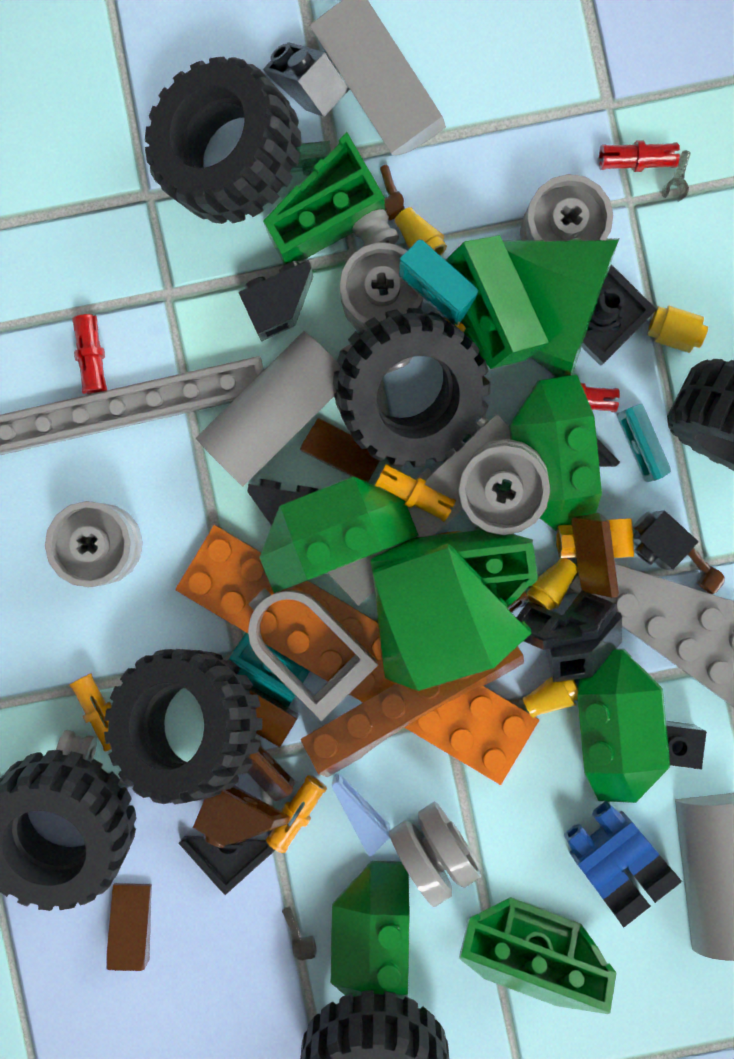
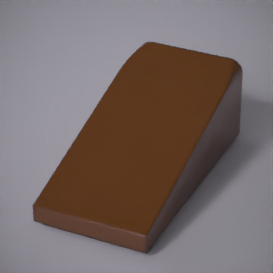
[106,883,152,971]

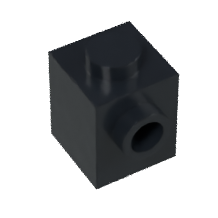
[633,510,699,570]
[666,721,707,770]

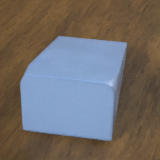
[332,773,390,857]

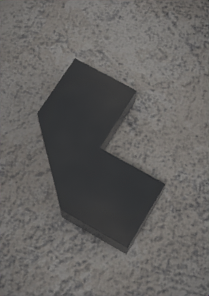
[516,590,617,650]

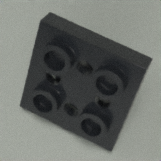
[581,264,657,366]

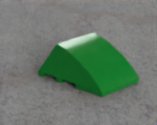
[503,238,620,377]
[373,543,531,691]

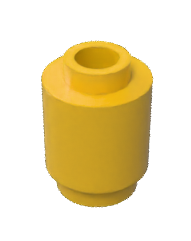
[647,305,708,353]

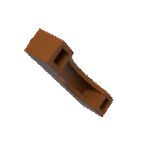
[300,646,524,777]

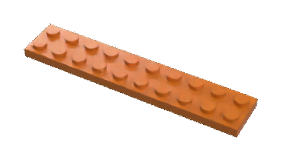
[175,525,540,785]

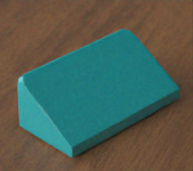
[399,240,478,326]
[617,404,671,482]
[228,633,310,707]

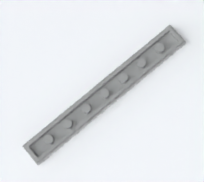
[0,356,264,455]

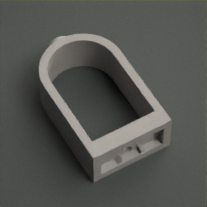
[248,588,378,721]

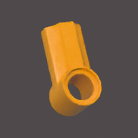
[556,518,634,558]

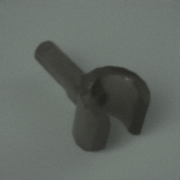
[661,150,691,203]
[281,906,317,961]

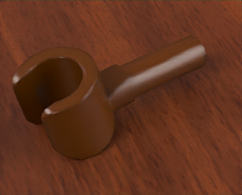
[380,165,405,221]
[688,548,725,594]

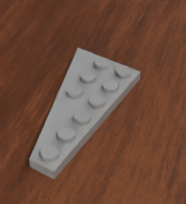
[569,564,734,708]

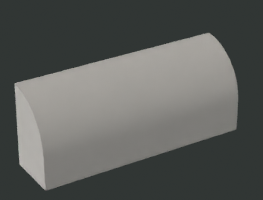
[309,0,446,155]
[196,331,340,487]
[675,793,734,961]

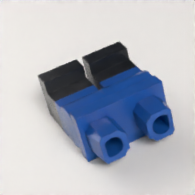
[564,801,683,928]

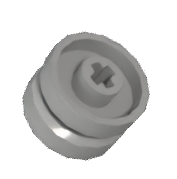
[520,174,614,241]
[340,242,424,333]
[459,439,550,535]
[45,501,143,587]
[389,801,482,907]

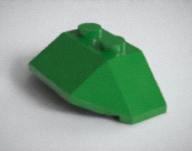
[509,374,602,531]
[259,476,419,593]
[371,529,538,608]
[577,649,670,803]
[330,861,410,999]
[459,897,617,1015]

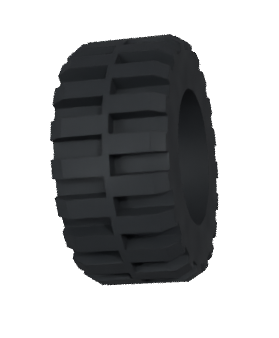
[145,56,302,224]
[333,308,491,468]
[667,359,734,471]
[104,649,262,805]
[0,750,137,911]
[300,990,450,1059]

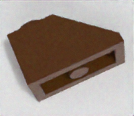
[192,785,290,847]

